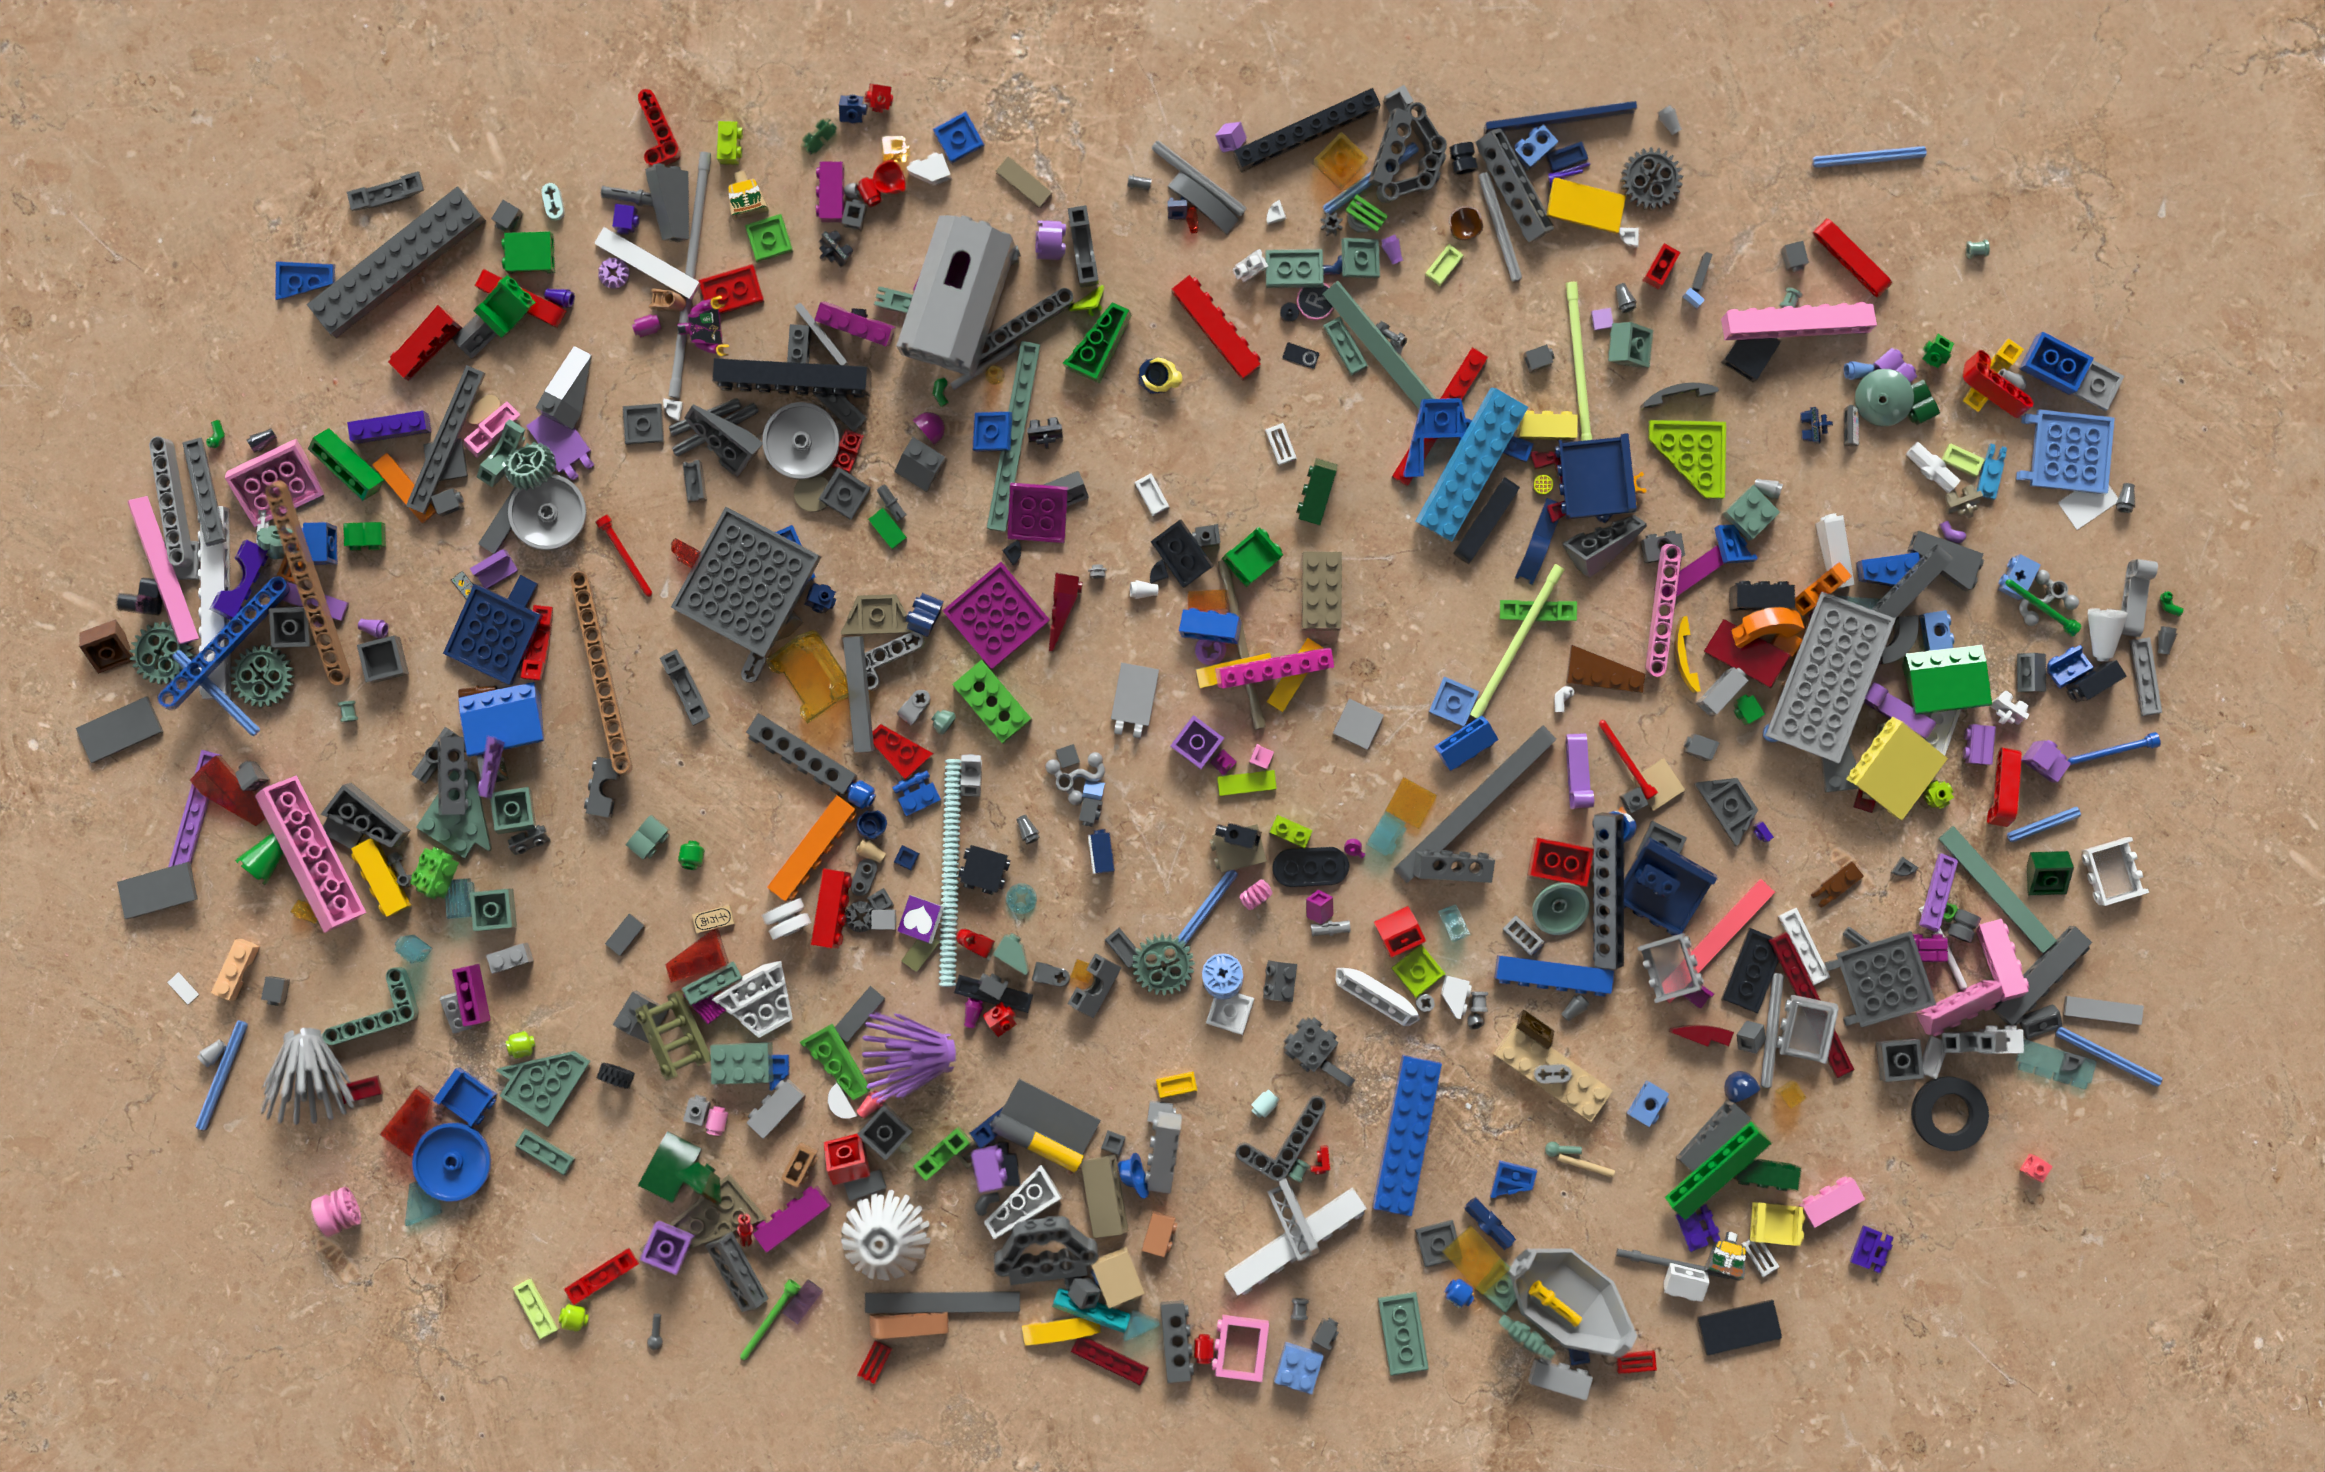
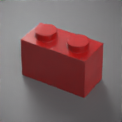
[1642,243,1681,290]

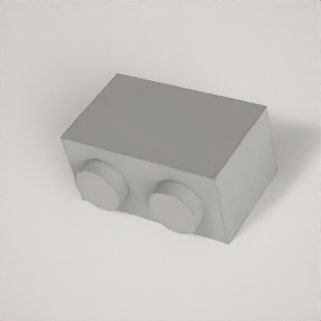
[486,943,534,974]

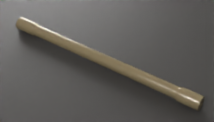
[1218,560,1266,729]

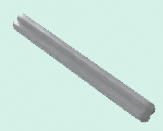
[1151,141,1246,216]
[1479,172,1522,282]
[1761,973,1784,1088]

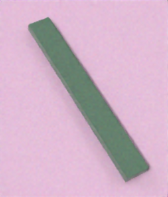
[1323,281,1435,409]
[1938,826,2057,953]

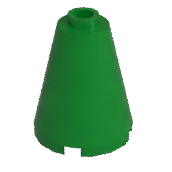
[235,832,284,885]

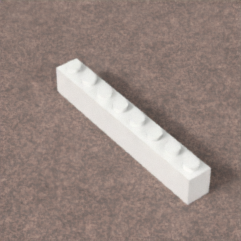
[1224,1187,1366,1295]

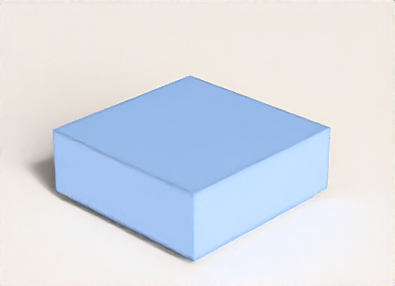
[1682,288,1704,309]
[1082,780,1105,801]

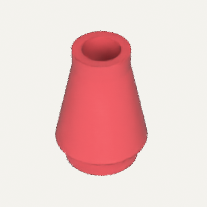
[857,1090,885,1119]

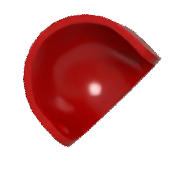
[873,160,906,194]

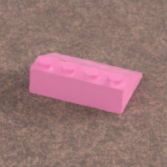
[225,439,324,527]
[1916,980,2003,1036]

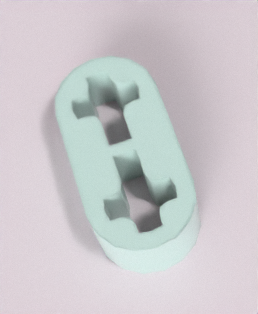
[542,183,565,220]

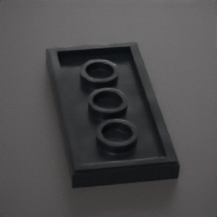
[1721,928,1779,1014]
[1697,1299,1782,1356]

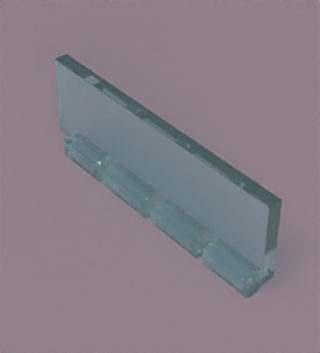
[2016,1039,2097,1090]

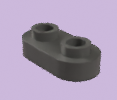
[851,859,878,896]

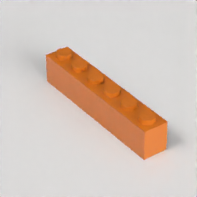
[767,795,857,901]

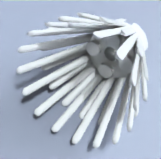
[841,1190,930,1281]

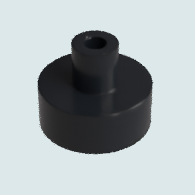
[1280,302,1299,323]

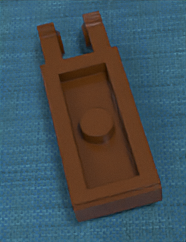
[1811,861,1864,908]

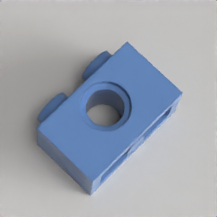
[1919,610,1954,651]
[1627,1080,1669,1127]

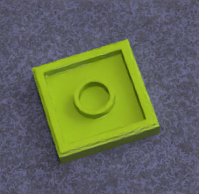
[1392,944,1445,998]

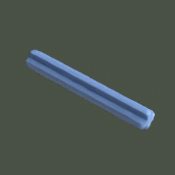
[2007,807,2081,842]

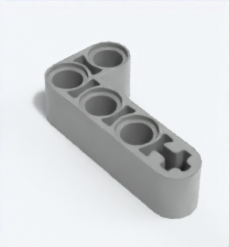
[2121,559,2158,637]
[865,632,925,691]

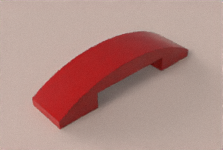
[521,605,553,681]
[564,1247,639,1305]

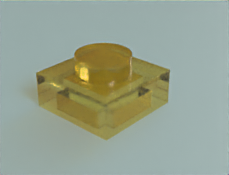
[1070,959,1092,983]

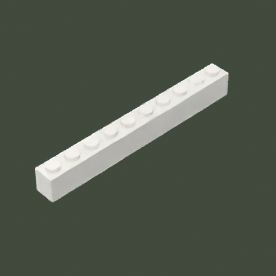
[198,506,231,700]

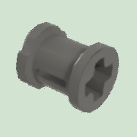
[1291,1298,1309,1320]

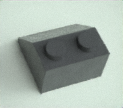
[894,437,947,492]
[613,990,669,1043]

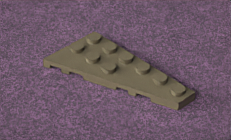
[639,1174,766,1253]

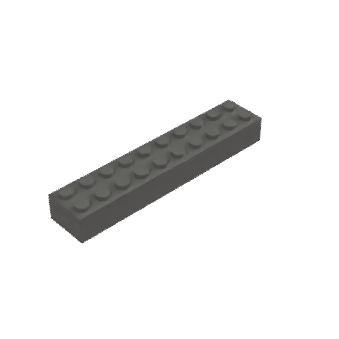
[306,186,486,338]

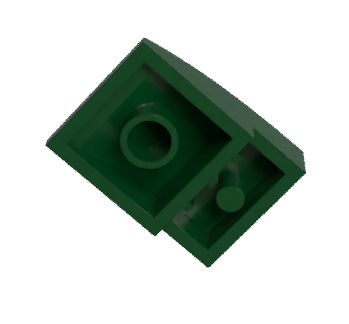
[638,1131,702,1203]

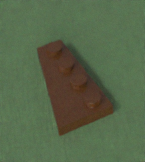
[1566,645,1645,693]

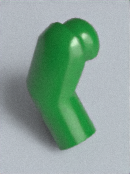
[932,377,949,407]

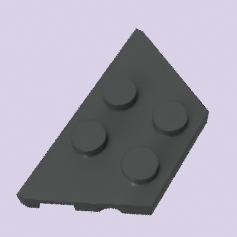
[1694,778,1758,846]

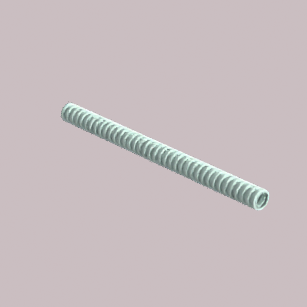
[939,759,962,987]

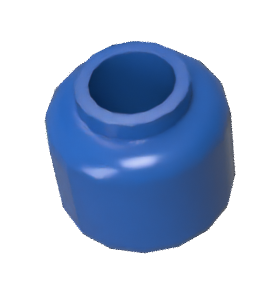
[846,780,876,809]
[1444,1279,1474,1308]

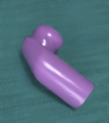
[1939,521,1966,543]

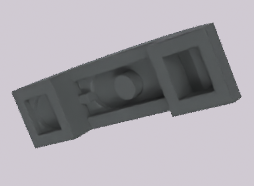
[347,171,424,211]
[1168,172,1239,235]
[1640,383,1719,409]
[660,649,710,726]

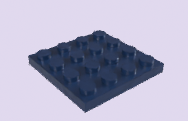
[443,584,543,685]

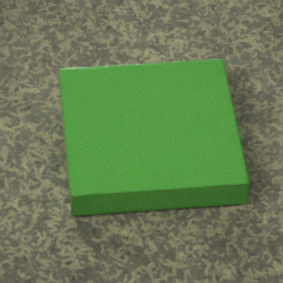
[745,214,793,262]

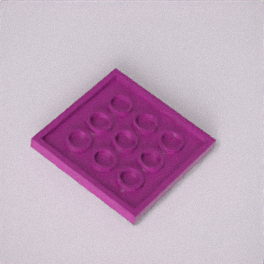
[942,562,1050,669]

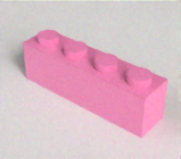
[1976,919,2029,1002]

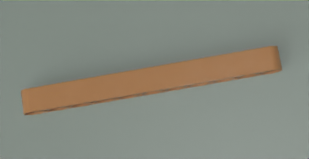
[265,481,350,685]
[570,571,633,776]

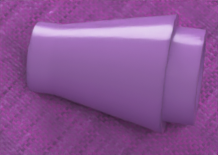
[1381,235,1403,265]
[358,619,389,639]

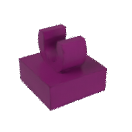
[1210,749,1237,776]

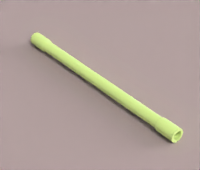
[1566,282,1592,441]
[1470,564,1565,718]

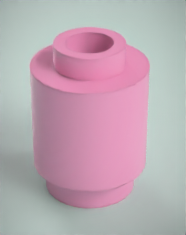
[705,1106,728,1136]

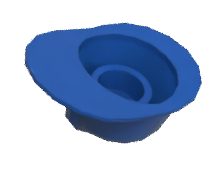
[1118,1153,1149,1199]

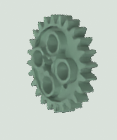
[130,622,195,684]
[230,645,295,707]
[1132,933,1195,995]
[1499,1315,1556,1360]

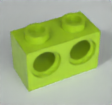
[1269,815,1313,848]

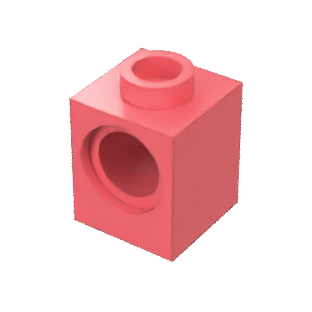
[2020,1154,2053,1183]

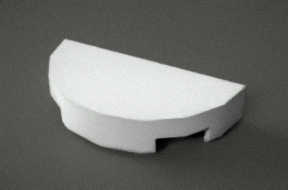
[828,1083,857,1118]

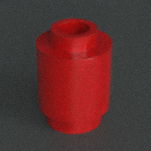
[857,177,882,207]
[1194,1334,1214,1364]

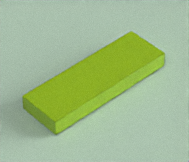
[1217,770,1277,796]

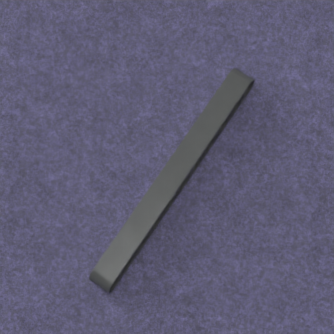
[1393,725,1557,883]

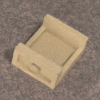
[1092,1247,1145,1308]

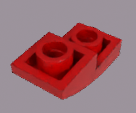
[832,429,864,474]

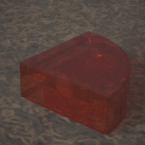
[1186,207,1199,234]

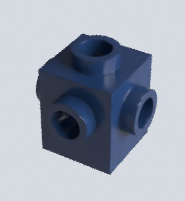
[839,94,867,124]
[804,583,836,613]

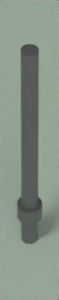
[1616,1248,1729,1279]

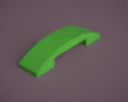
[1500,600,1577,621]

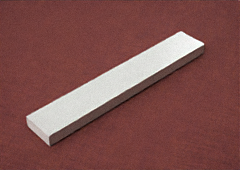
[594,227,701,300]

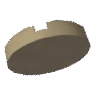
[794,475,828,512]

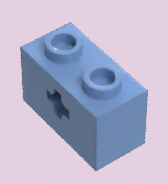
[1998,554,2041,600]

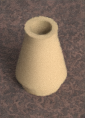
[856,838,886,863]

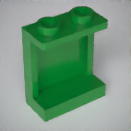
[502,231,555,274]
[473,275,536,338]
[1222,526,1283,588]

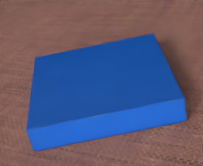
[933,111,985,164]
[973,411,1012,452]

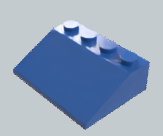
[459,682,544,757]

